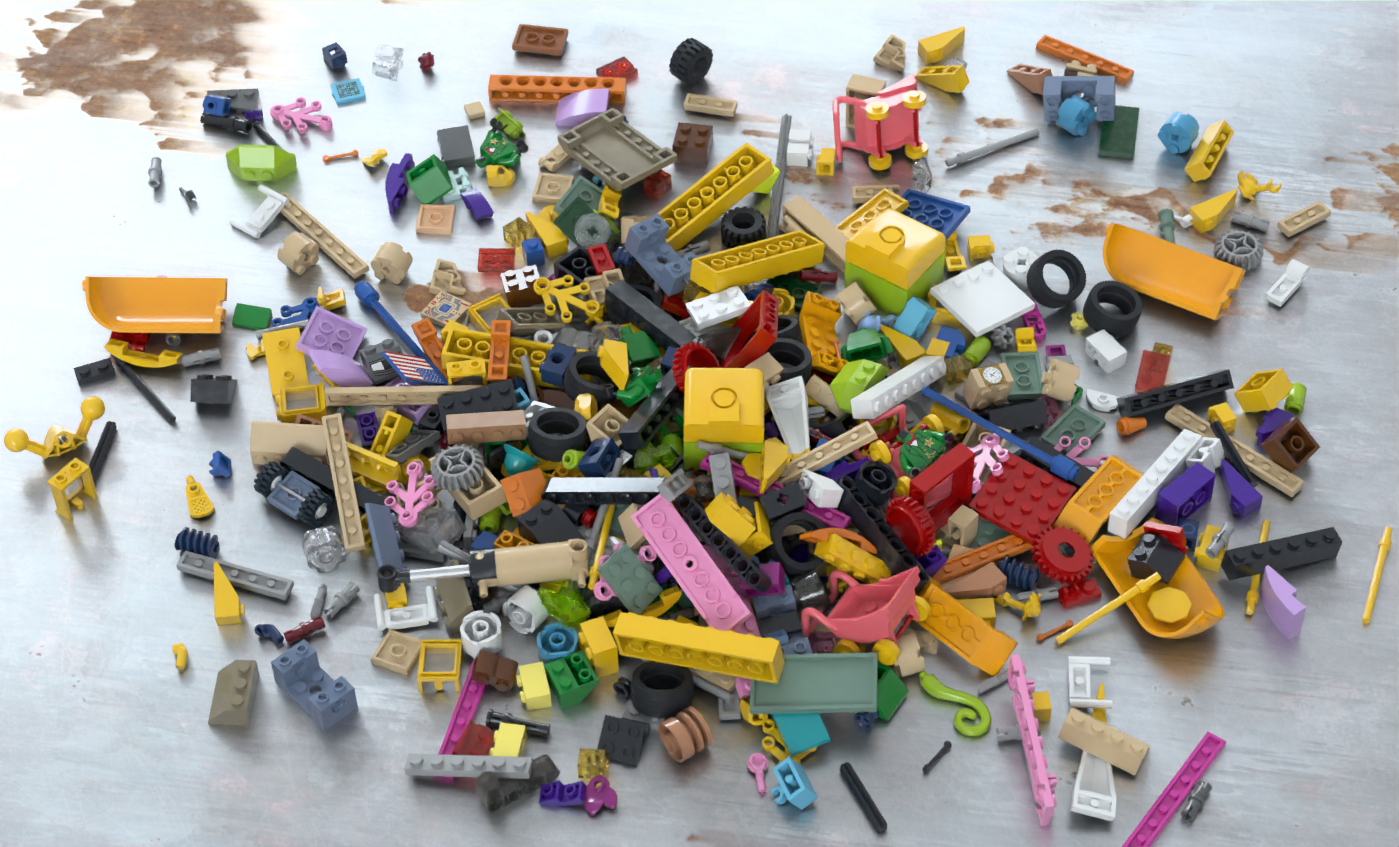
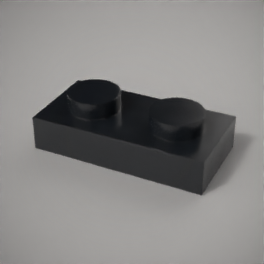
[74,358,115,386]

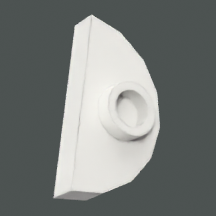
[1086,389,1119,412]

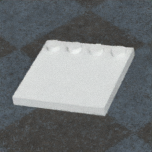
[930,260,1035,337]

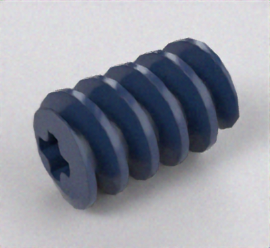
[174,527,220,559]
[997,556,1039,591]

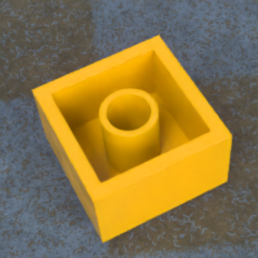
[1234,369,1293,413]
[705,492,756,546]
[578,616,619,678]

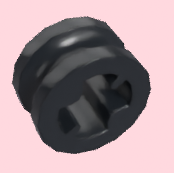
[613,677,631,697]

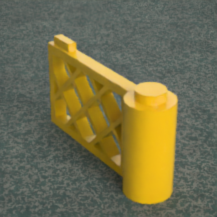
[891,402,971,445]

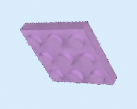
[295,306,368,359]

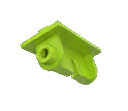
[494,107,526,139]

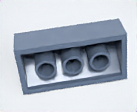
[365,503,408,586]

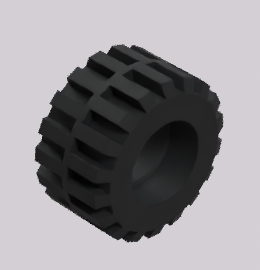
[669,38,713,85]
[721,206,766,249]

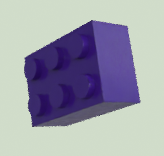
[1155,462,1216,527]

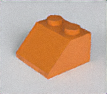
[500,468,546,519]

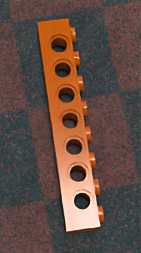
[488,74,627,104]

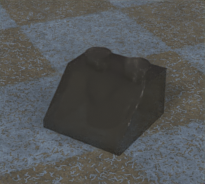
[693,326,742,361]

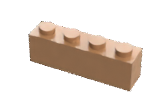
[446,410,526,445]

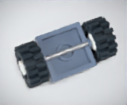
[254,461,334,527]

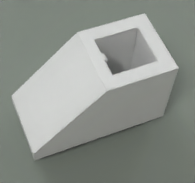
[799,470,844,508]

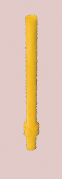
[588,505,616,590]
[1245,520,1271,615]
[1362,527,1393,623]
[1055,572,1161,645]

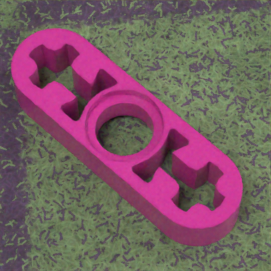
[1021,298,1046,342]

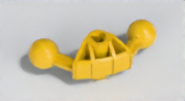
[4,396,105,459]

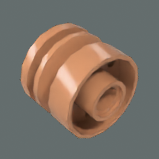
[658,706,713,763]

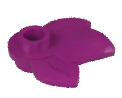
[584,775,617,816]

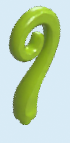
[919,671,992,737]

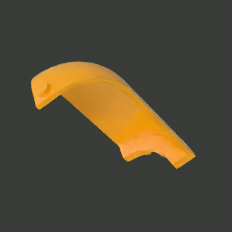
[1103,222,1246,320]
[82,276,228,333]
[1089,517,1225,639]

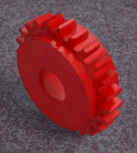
[672,342,721,393]
[886,495,936,557]
[1031,525,1095,585]

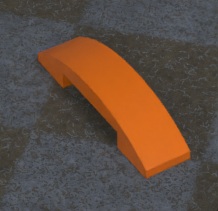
[411,317,466,383]
[487,320,511,382]
[800,528,877,555]

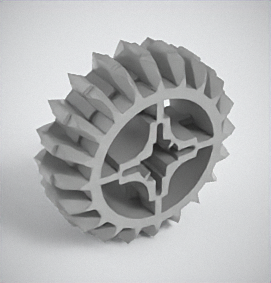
[1214,229,1264,271]
[431,444,484,492]

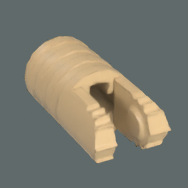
[778,214,808,234]

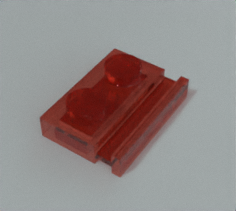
[596,56,638,80]
[477,248,516,272]
[1135,350,1171,390]
[452,719,495,756]

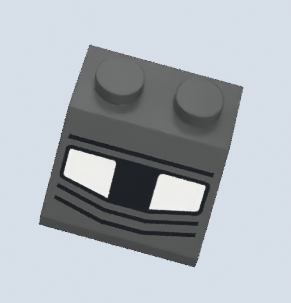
[359,338,403,385]

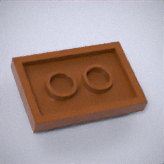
[512,24,569,56]

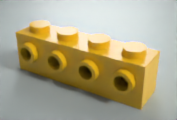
[1184,120,1234,182]
[814,534,892,584]

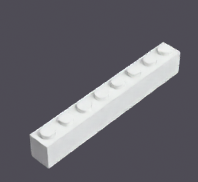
[851,356,946,419]
[1108,429,1202,539]

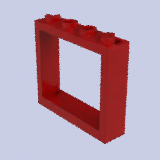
[721,290,779,368]
[909,442,975,532]

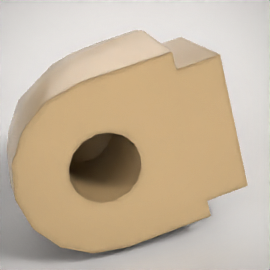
[375,405,397,428]

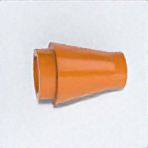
[1116,417,1147,436]

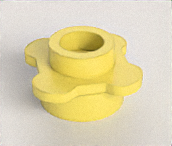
[1070,312,1088,330]

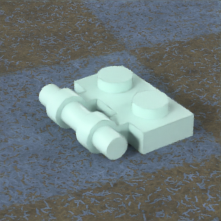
[442,167,473,202]

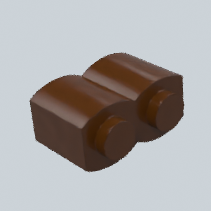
[471,651,518,691]

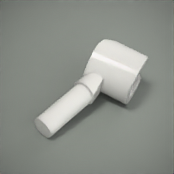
[1173,214,1193,228]

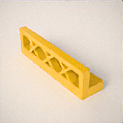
[346,441,404,490]

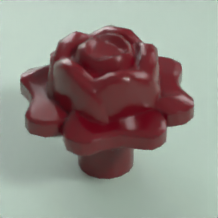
[418,51,435,72]

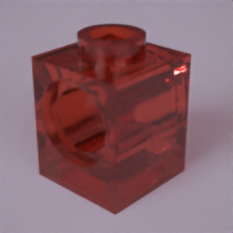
[644,170,672,199]

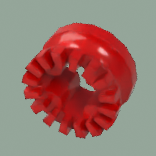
[581,508,598,529]

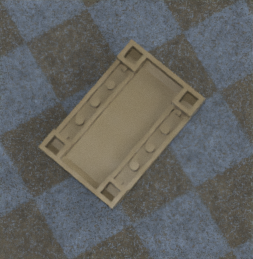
[557,108,678,191]

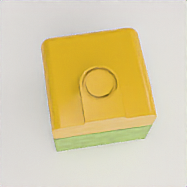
[845,208,946,317]
[684,368,764,470]

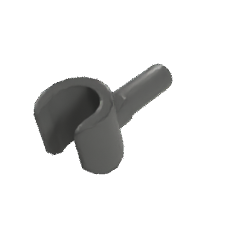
[179,187,197,203]

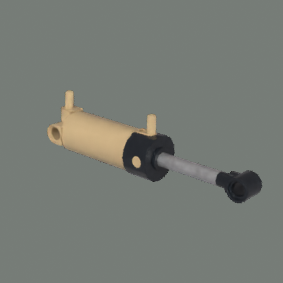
[377,539,589,598]

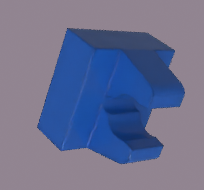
[209,450,232,478]

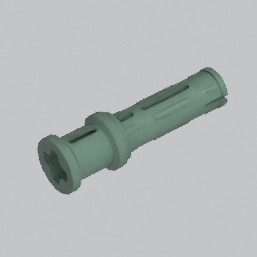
[1158,209,1176,244]

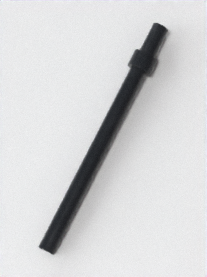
[111,354,176,422]

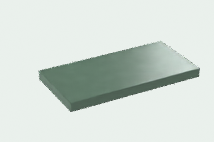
[750,653,878,714]

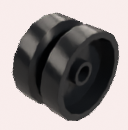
[581,579,629,621]

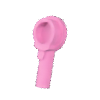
[747,753,768,793]

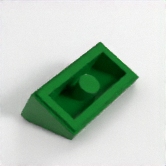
[232,303,273,330]

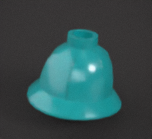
[503,444,541,477]

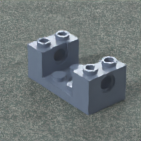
[1043,76,1116,121]
[624,214,698,297]
[751,585,813,655]
[271,639,358,731]

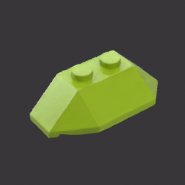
[225,145,297,181]
[830,359,889,414]

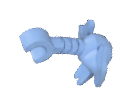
[857,311,897,333]

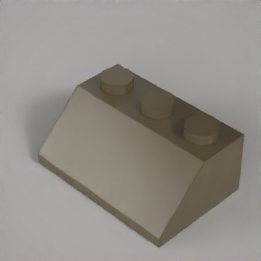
[497,307,565,338]
[434,559,473,636]
[208,660,260,726]

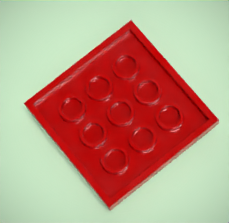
[968,451,1077,545]

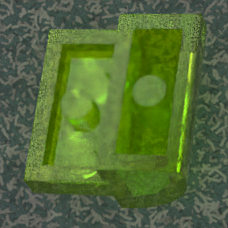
[634,442,680,478]
[537,586,591,627]

